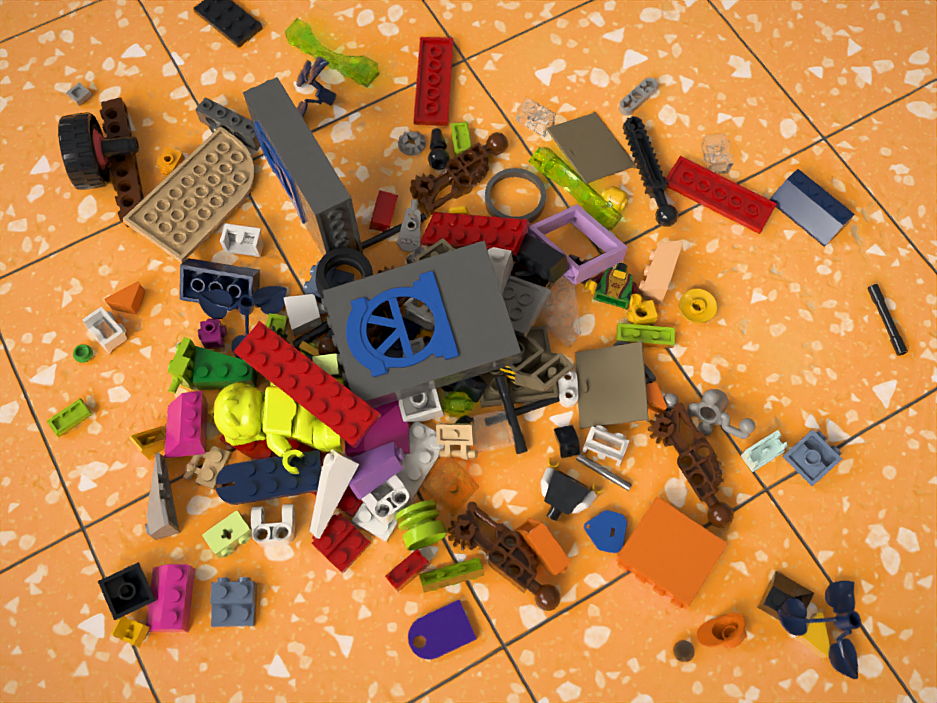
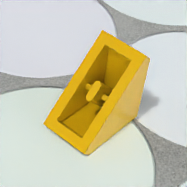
[129,426,166,460]
[796,612,830,658]

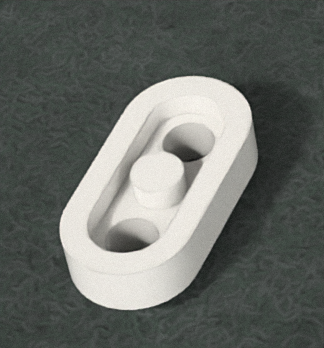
[557,370,578,408]

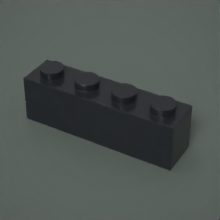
[512,233,569,283]

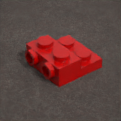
[311,513,371,574]

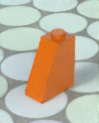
[514,518,571,576]

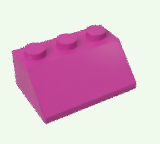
[164,391,208,458]
[146,564,195,633]

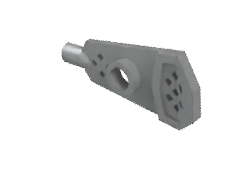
[396,199,421,252]

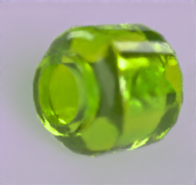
[443,392,473,418]

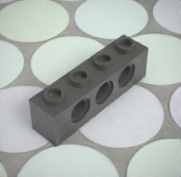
[195,97,260,151]

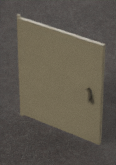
[546,111,636,184]
[575,340,649,429]

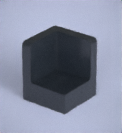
[454,375,488,403]

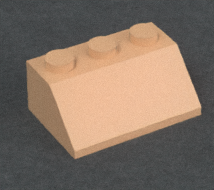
[638,240,683,305]

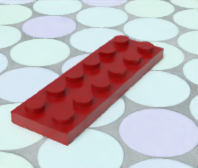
[413,37,453,126]
[664,156,777,234]
[420,212,530,255]

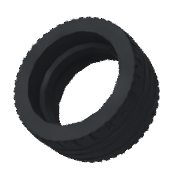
[316,247,373,298]

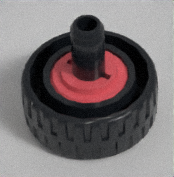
[58,112,139,190]

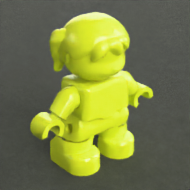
[214,352,346,475]

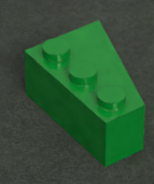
[193,346,257,390]

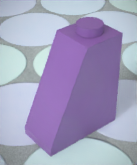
[350,442,405,499]

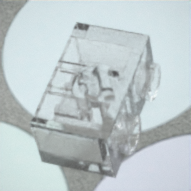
[516,97,556,138]
[701,133,734,174]

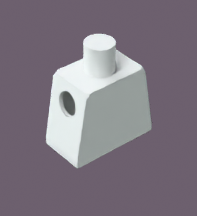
[284,294,327,336]

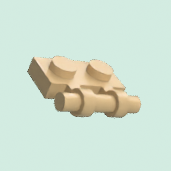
[436,423,478,460]
[183,443,232,490]

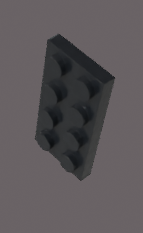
[193,0,263,48]

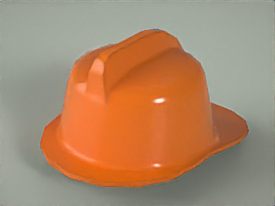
[697,612,747,648]

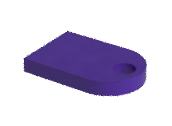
[408,600,477,660]

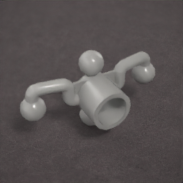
[663,389,756,439]

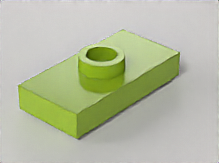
[450,121,472,156]
[47,398,93,437]

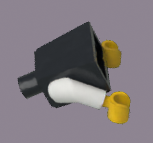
[541,458,604,521]

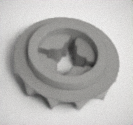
[398,130,426,155]

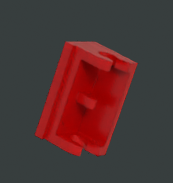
[369,190,398,232]
[385,549,430,592]

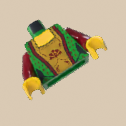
[583,263,642,310]

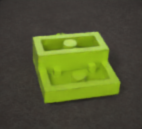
[167,337,196,394]

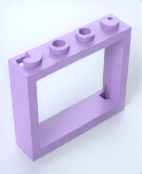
[527,204,628,285]

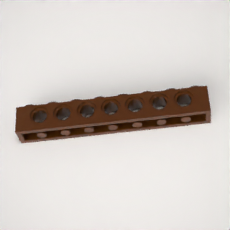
[99,97,144,227]

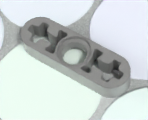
[619,77,658,116]

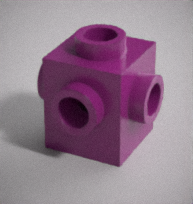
[198,318,227,349]

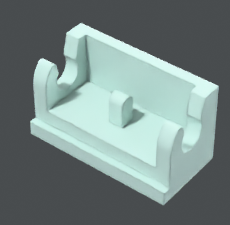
[741,430,787,473]

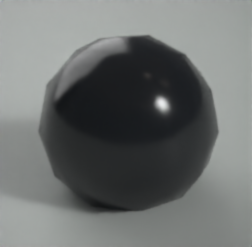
[428,148,450,170]

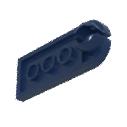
[216,450,322,505]

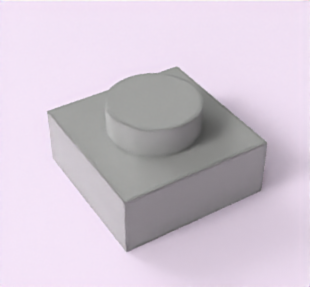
[66,82,92,106]

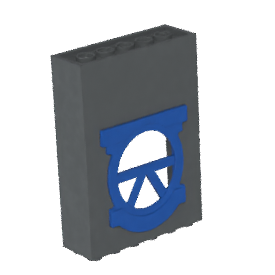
[243,77,363,268]
[321,241,522,408]

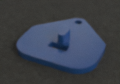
[584,510,627,553]

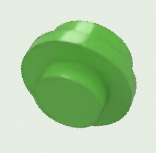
[73,344,93,363]

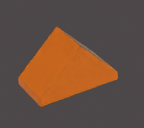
[104,281,146,315]
[646,382,667,416]

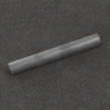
[576,453,632,491]

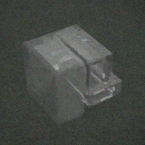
[471,410,515,452]

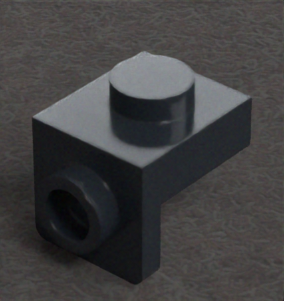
[554,425,580,458]

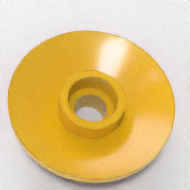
[679,289,717,324]

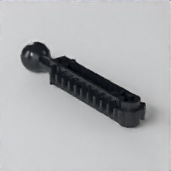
[622,116,678,227]

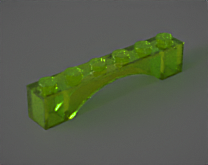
[285,18,379,88]
[528,147,623,231]

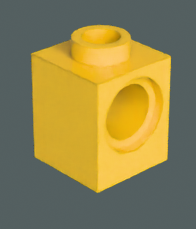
[626,300,658,326]

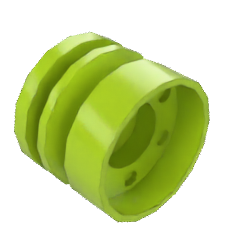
[395,500,447,551]

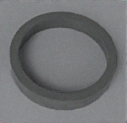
[485,168,546,223]

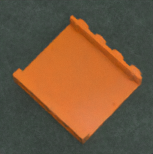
[615,497,728,609]

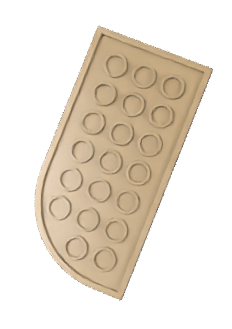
[123,126,254,263]

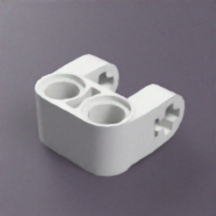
[361,474,412,524]
[251,504,295,547]

